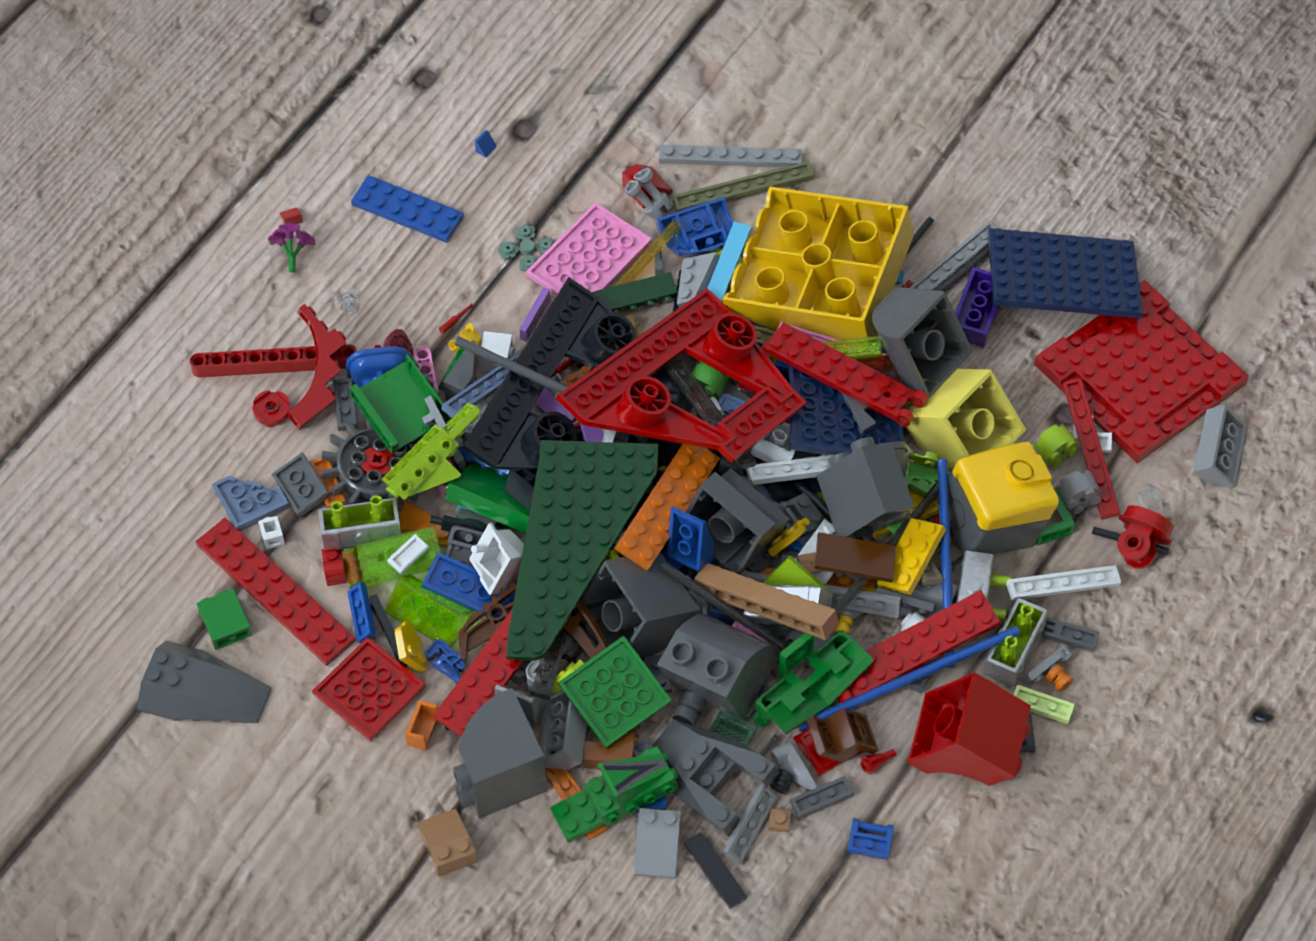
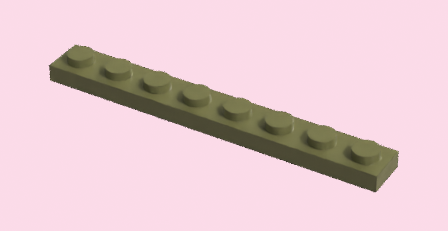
[672,161,815,212]

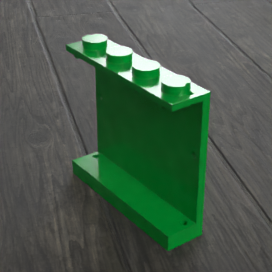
[350,354,450,454]

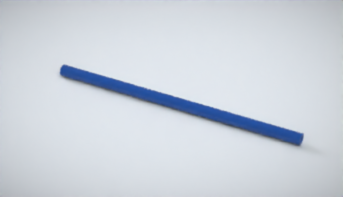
[937,459,955,668]

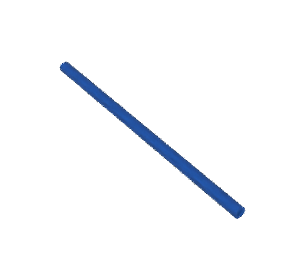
[798,626,1020,732]

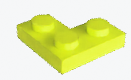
[550,660,584,695]

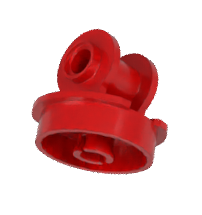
[1117,505,1174,569]

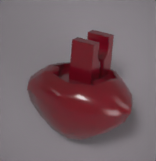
[383,329,414,356]

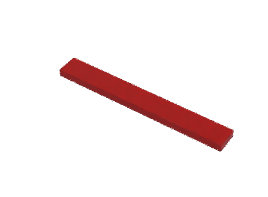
[1062,378,1120,520]

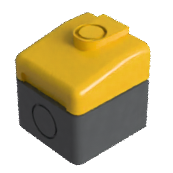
[937,441,1059,555]

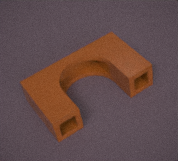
[583,724,641,770]

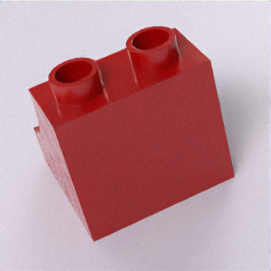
[907,672,1031,786]

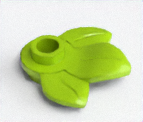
[907,452,940,469]

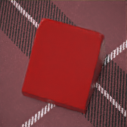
[280,207,303,224]

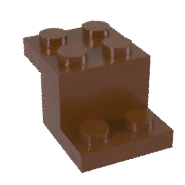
[807,708,879,762]

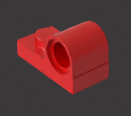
[321,549,346,586]

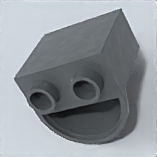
[817,437,915,538]

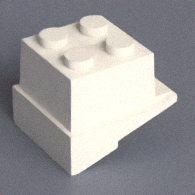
[469,523,524,595]

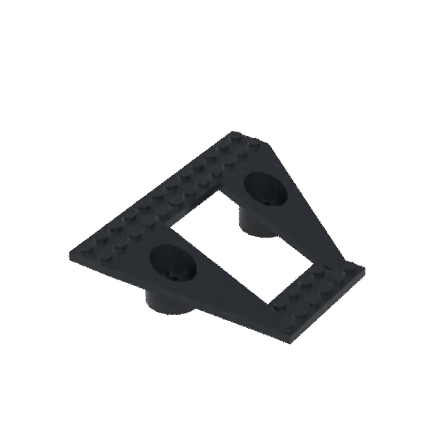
[461,277,700,471]

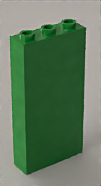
[445,462,530,534]

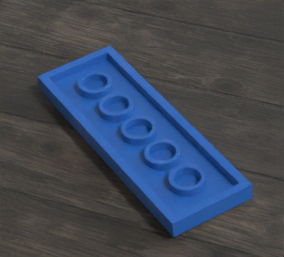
[351,175,464,243]
[421,552,515,618]

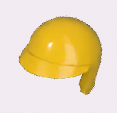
[448,323,482,353]

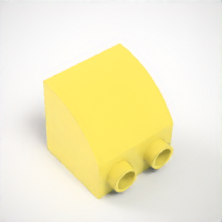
[906,369,1026,470]

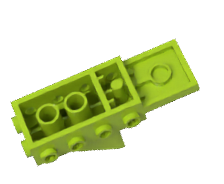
[381,403,481,500]

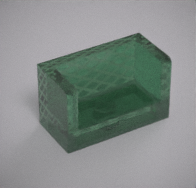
[709,710,756,747]

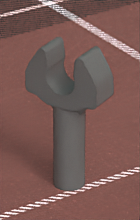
[654,249,663,276]

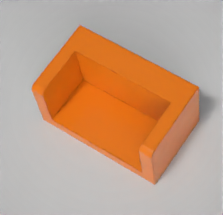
[405,700,438,751]

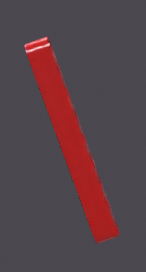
[189,344,357,377]

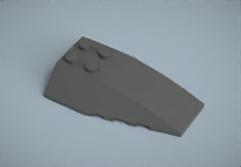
[137,641,271,723]

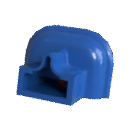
[346,344,413,388]

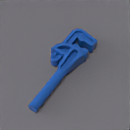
[424,639,465,684]

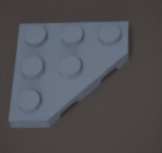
[212,476,289,530]

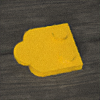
[395,620,427,673]

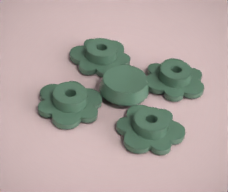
[498,224,554,271]

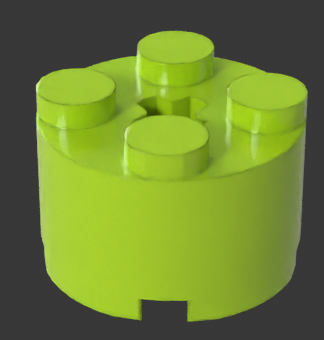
[1033,423,1078,469]

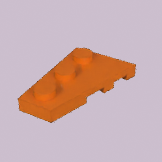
[399,500,450,548]

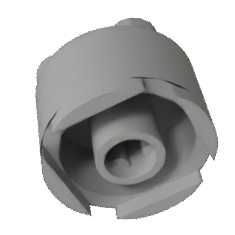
[1056,470,1101,514]

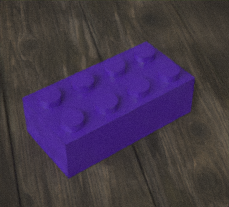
[955,267,1000,347]

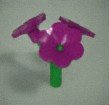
[268,223,315,272]

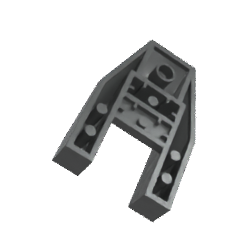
[653,719,779,837]

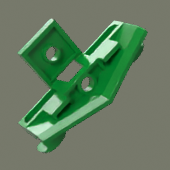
[752,630,874,735]

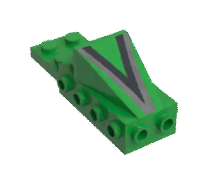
[550,746,679,843]

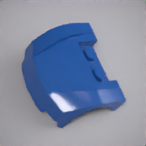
[656,196,734,257]

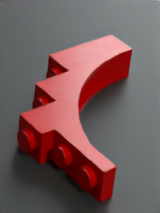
[287,304,347,430]

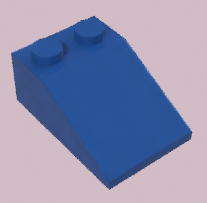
[667,507,714,572]

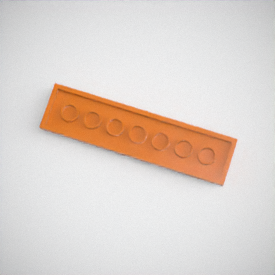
[614,444,720,571]

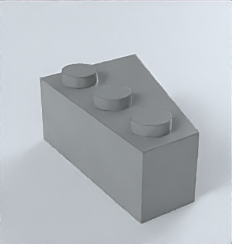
[677,252,720,308]

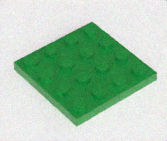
[558,636,672,748]

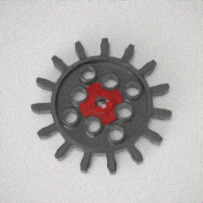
[322,420,418,509]

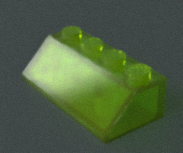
[385,574,474,648]

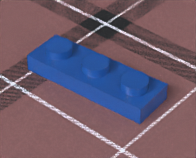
[347,582,376,643]

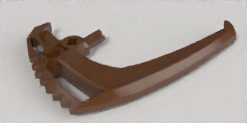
[458,582,609,662]

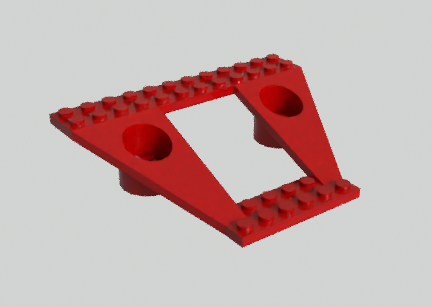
[556,288,807,463]

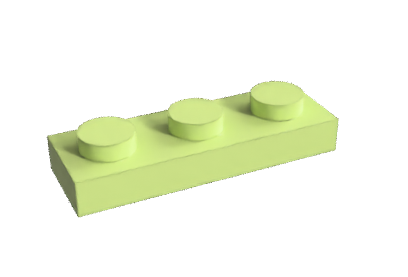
[1013,685,1075,724]

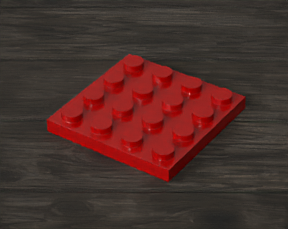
[312,637,426,742]

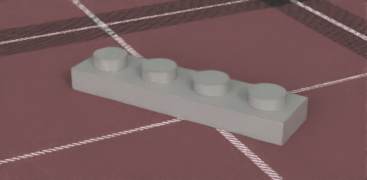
[723,785,777,864]

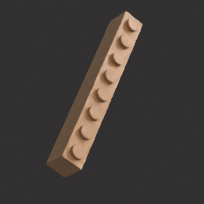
[694,563,839,640]

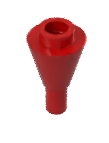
[860,749,896,775]

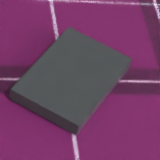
[271,452,331,517]

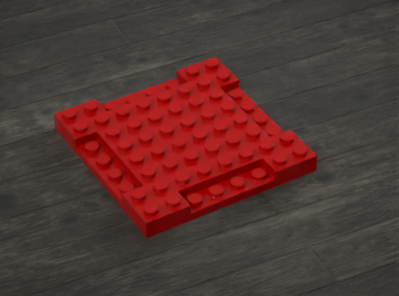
[1034,280,1249,464]

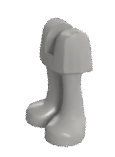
[625,168,673,220]

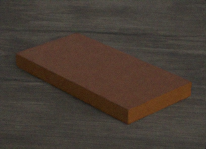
[814,532,896,583]

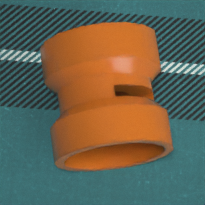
[1045,664,1074,692]

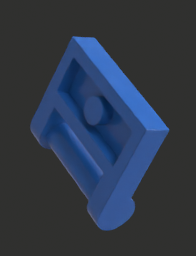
[847,818,894,860]

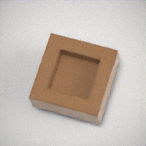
[769,809,791,833]

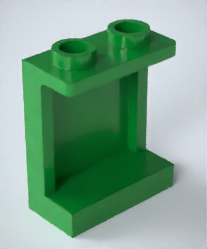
[196,589,252,650]

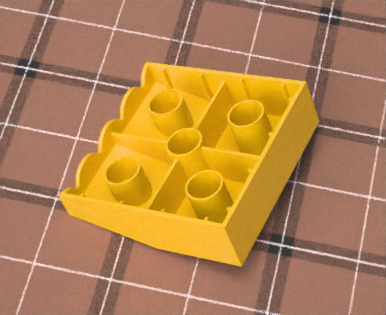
[722,187,914,349]

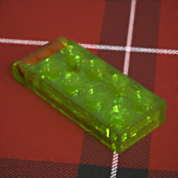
[341,526,440,589]

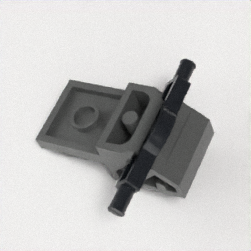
[430,508,502,568]

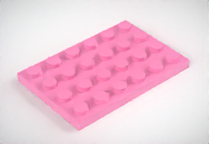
[526,202,652,295]

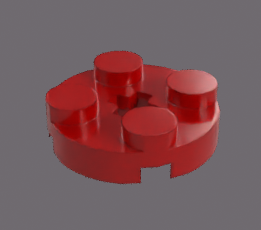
[252,390,291,428]

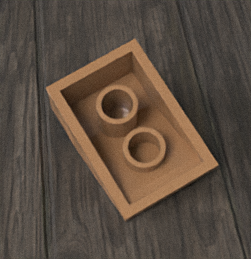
[417,808,477,877]

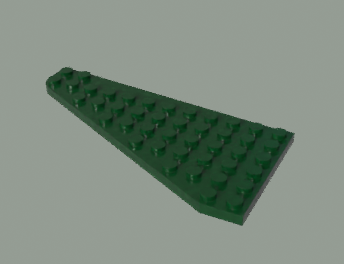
[506,440,658,661]

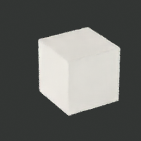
[480,331,514,371]

